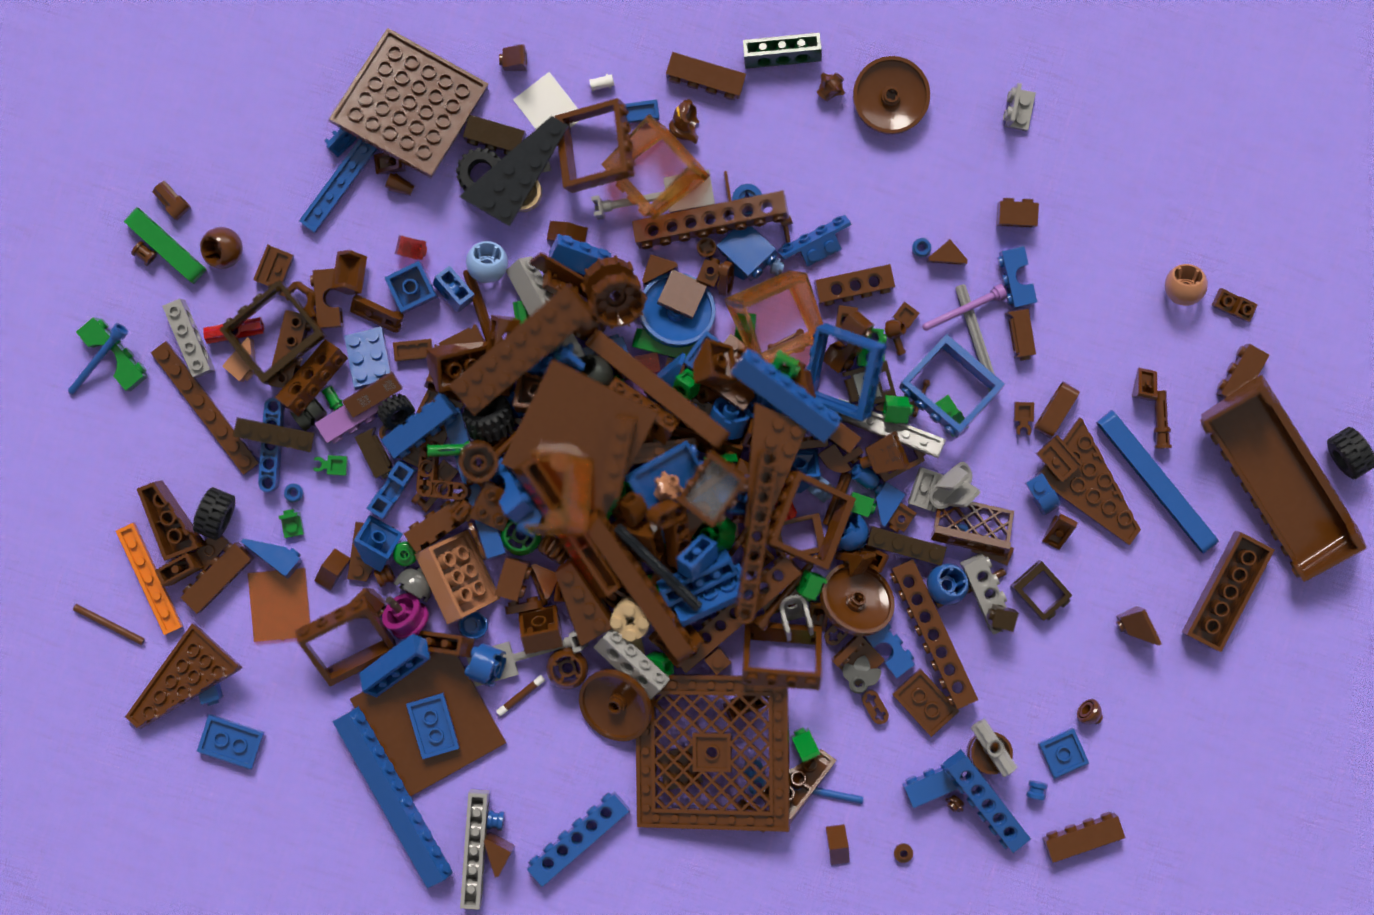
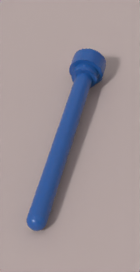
[68,323,128,395]

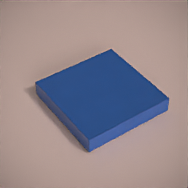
[1038,728,1089,779]

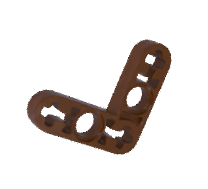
[416,441,471,500]

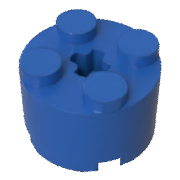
[709,397,750,441]
[465,643,506,688]

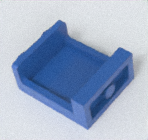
[717,226,778,281]

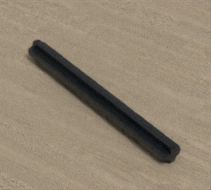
[613,524,702,611]

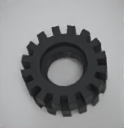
[377,394,415,430]

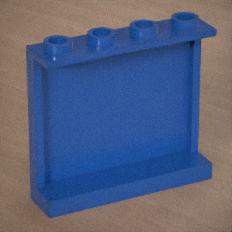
[626,441,722,544]

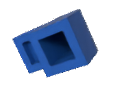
[1025,473,1061,516]

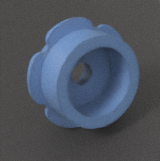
[770,258,784,277]

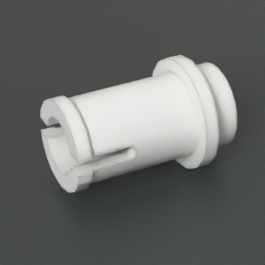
[589,73,615,92]

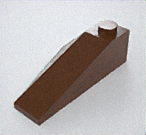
[760,749,837,824]

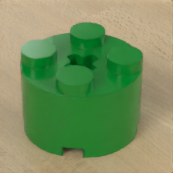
[691,514,737,552]

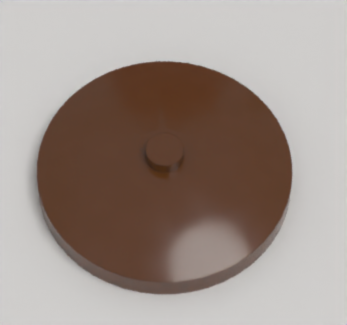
[853,56,930,134]
[820,564,895,636]
[579,669,652,741]

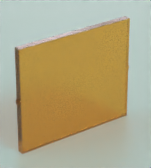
[248,568,310,642]

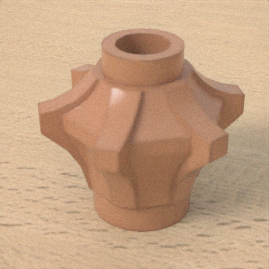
[654,472,683,501]

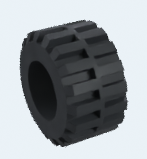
[456,148,501,191]
[462,396,515,443]
[1327,427,1374,480]
[193,487,236,540]

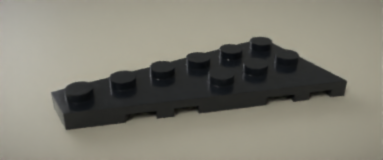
[459,116,569,227]

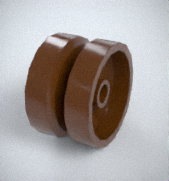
[967,732,1013,774]

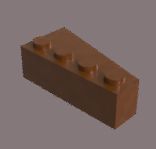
[137,480,207,561]
[555,559,612,646]

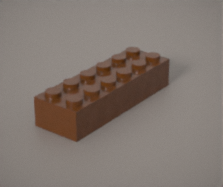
[1181,531,1275,652]

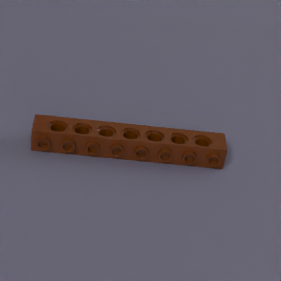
[632,190,789,250]
[680,555,803,673]
[890,559,978,710]

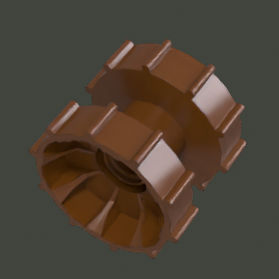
[580,255,648,329]

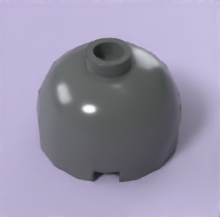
[393,567,432,603]

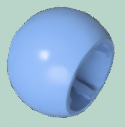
[466,241,508,283]

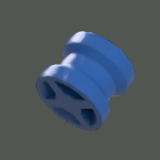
[1026,780,1048,800]
[486,810,505,831]

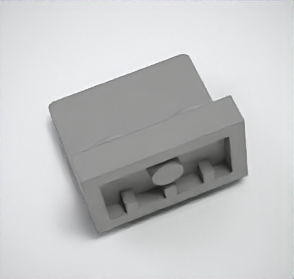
[1003,83,1036,131]

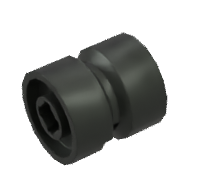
[290,398,327,431]

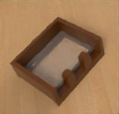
[675,450,750,527]

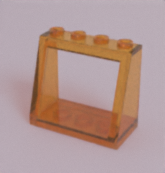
[601,114,711,220]
[724,270,823,364]

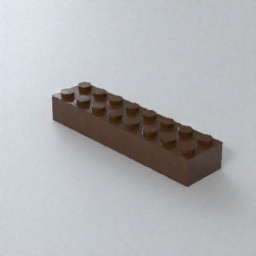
[449,284,595,415]

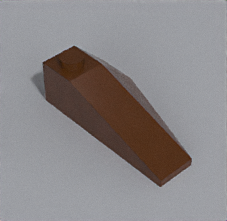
[426,341,487,393]

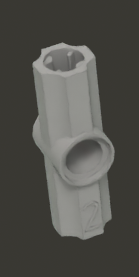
[971,719,1018,777]

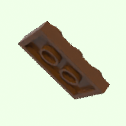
[892,668,959,737]

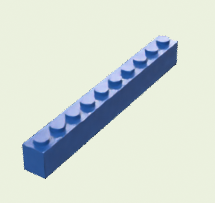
[332,706,453,888]

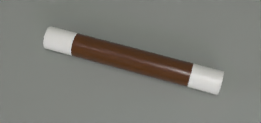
[496,675,545,716]

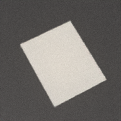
[513,72,579,129]

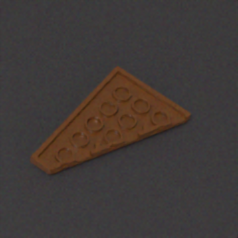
[1038,417,1141,545]
[125,623,242,729]

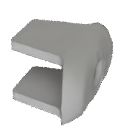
[929,462,980,509]
[780,595,814,641]

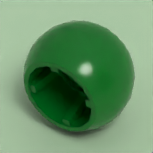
[500,518,542,556]

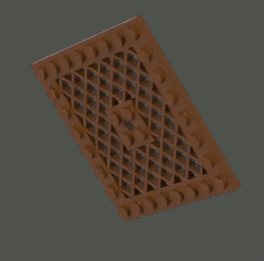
[636,674,790,832]

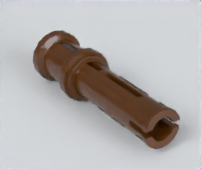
[1154,390,1172,449]

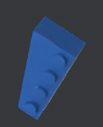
[381,394,459,459]

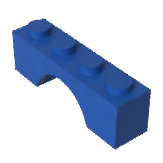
[480,453,534,523]

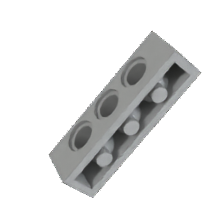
[162,299,215,378]
[960,553,1007,635]
[593,628,670,700]

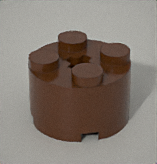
[459,440,498,483]

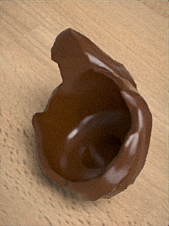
[669,99,699,144]

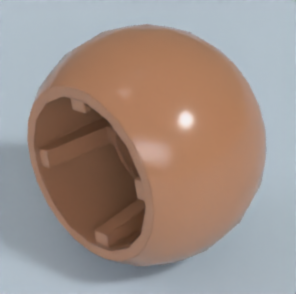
[1165,264,1208,306]

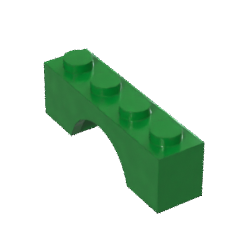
[76,317,148,391]

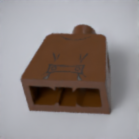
[860,431,910,474]

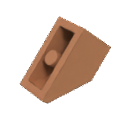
[222,337,256,382]

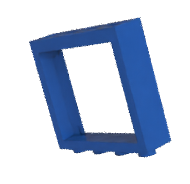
[806,323,887,421]
[899,334,1005,438]

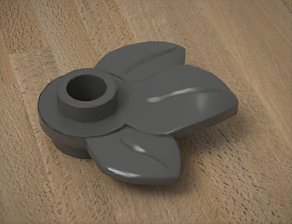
[842,655,881,694]

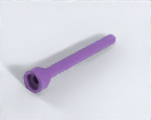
[922,284,1007,331]

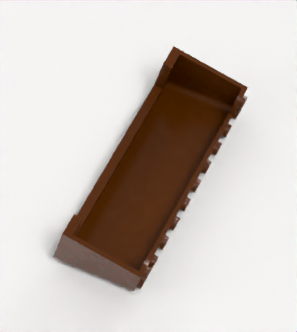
[1200,375,1367,582]

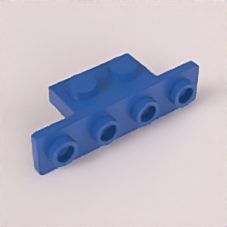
[778,215,852,266]

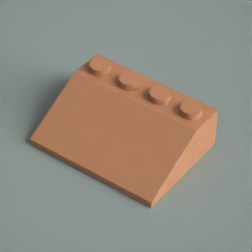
[415,530,500,624]

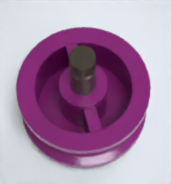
[382,593,429,639]

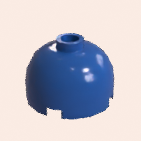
[838,514,869,551]

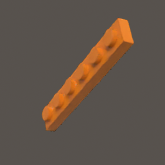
[116,522,183,635]

